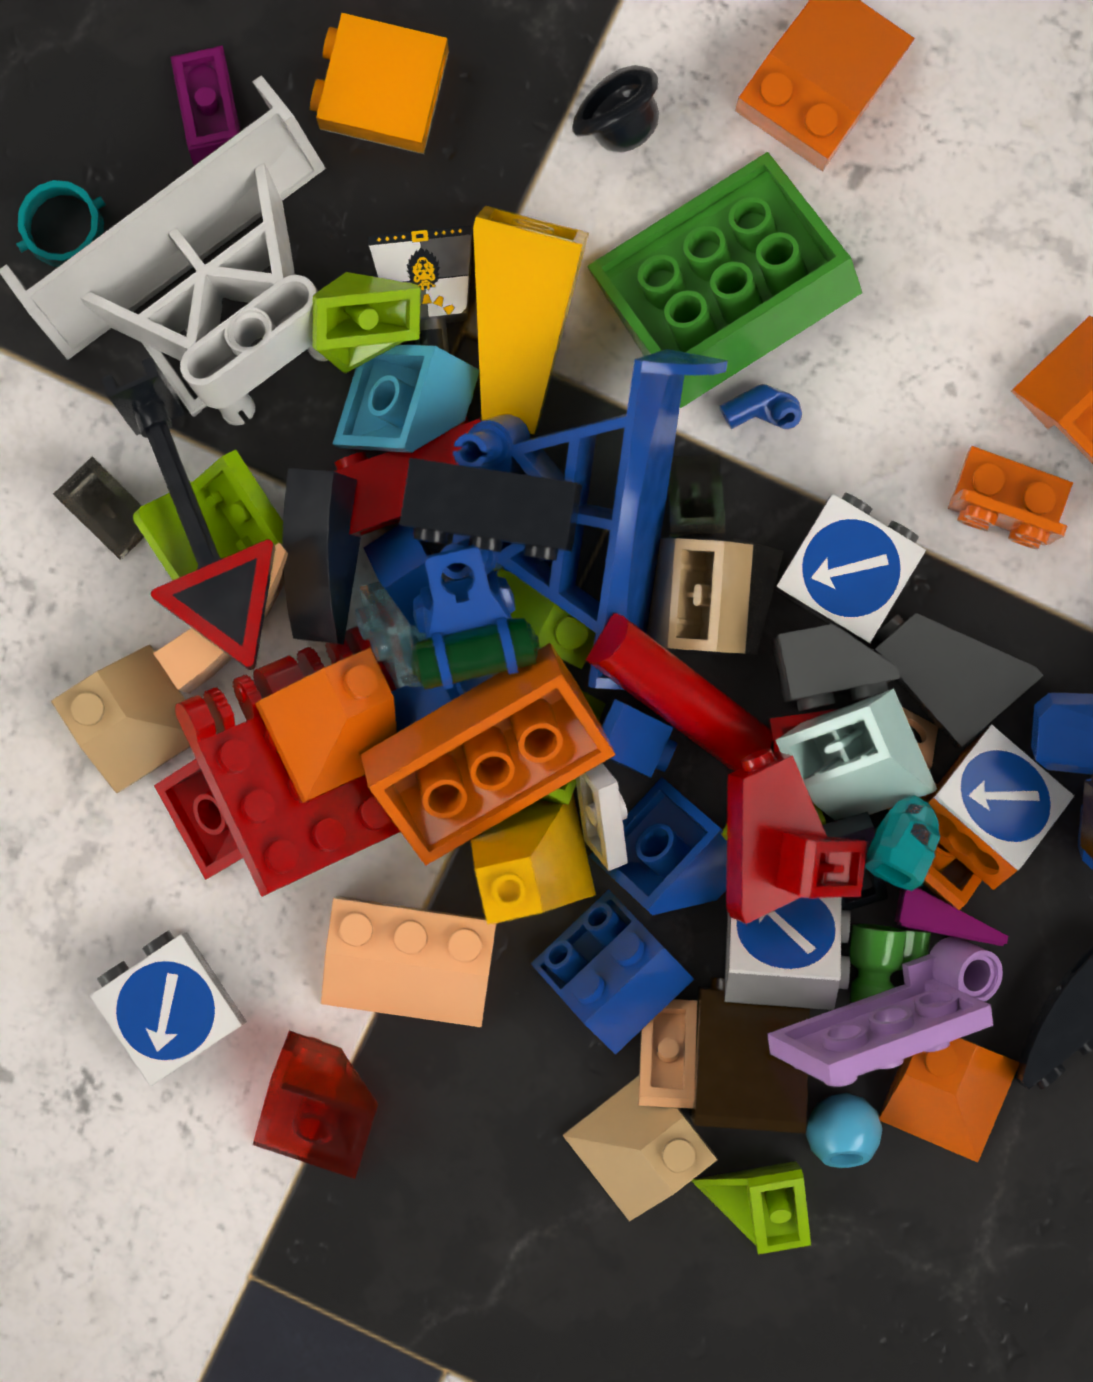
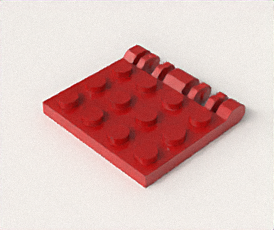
[175,623,400,897]

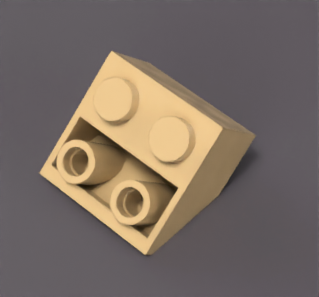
[646,538,753,654]

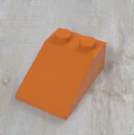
[735,0,915,171]

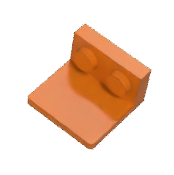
[948,446,1073,549]

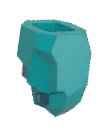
[865,795,940,891]

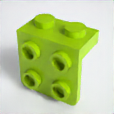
[133,450,283,580]

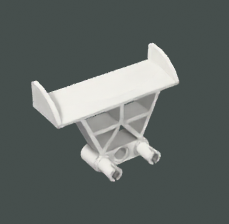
[0,75,328,426]

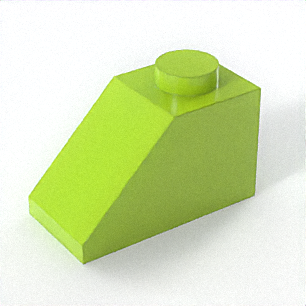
[497,568,595,669]

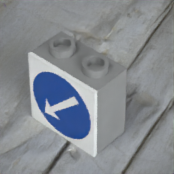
[724,897,850,1010]

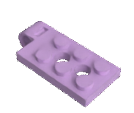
[768,937,1003,1086]

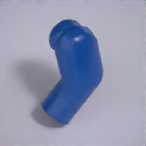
[719,384,802,430]

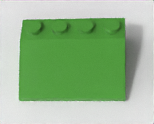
[587,152,863,408]

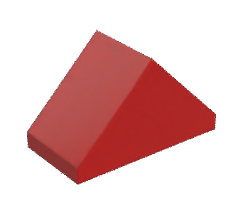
[776,832,868,898]

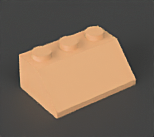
[321,897,497,1027]

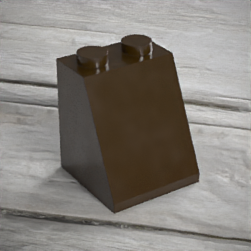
[690,977,810,1134]

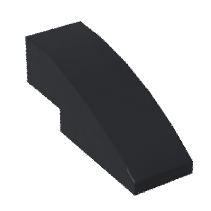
[282,468,361,645]

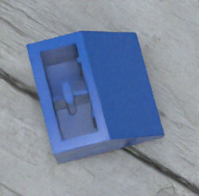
[531,889,694,1055]

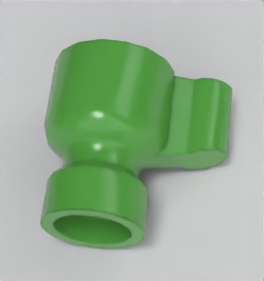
[849,924,931,1002]

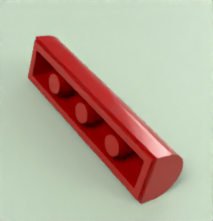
[586,613,772,771]

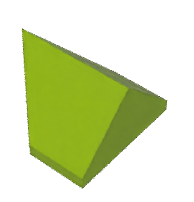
[313,272,421,374]
[691,1161,811,1255]

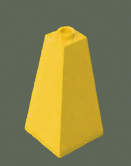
[473,206,589,435]
[471,794,596,925]

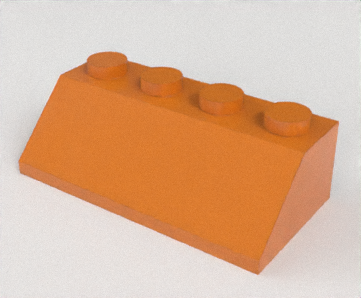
[361,643,616,866]

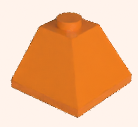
[255,648,397,803]
[879,1038,1020,1163]

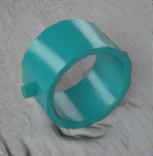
[16,180,106,267]

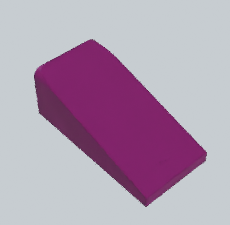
[170,45,241,166]
[894,888,1008,946]

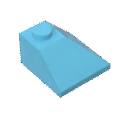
[332,345,479,453]

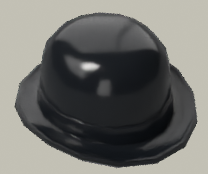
[572,65,659,153]

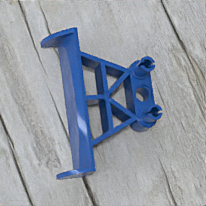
[440,349,728,690]

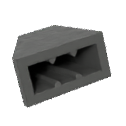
[872,613,1044,748]

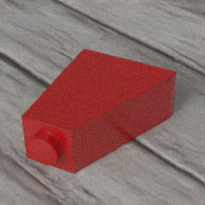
[726,748,827,924]

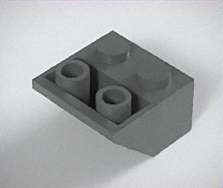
[771,624,900,711]

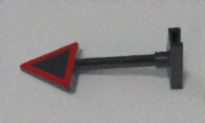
[101,357,276,670]

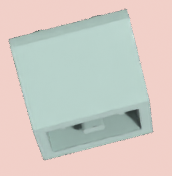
[776,688,937,821]

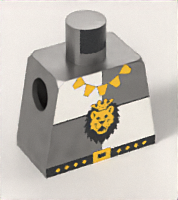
[368,225,473,352]

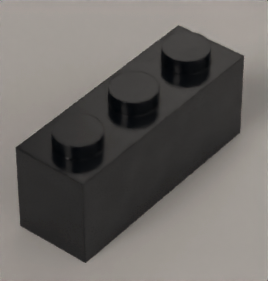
[400,458,582,561]

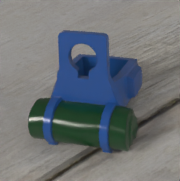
[411,545,539,690]

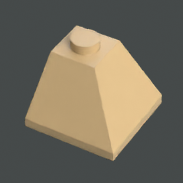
[51,644,190,793]
[563,1075,717,1221]

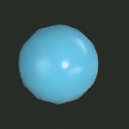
[806,1093,883,1168]

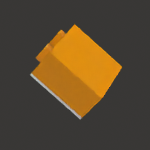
[310,13,449,154]

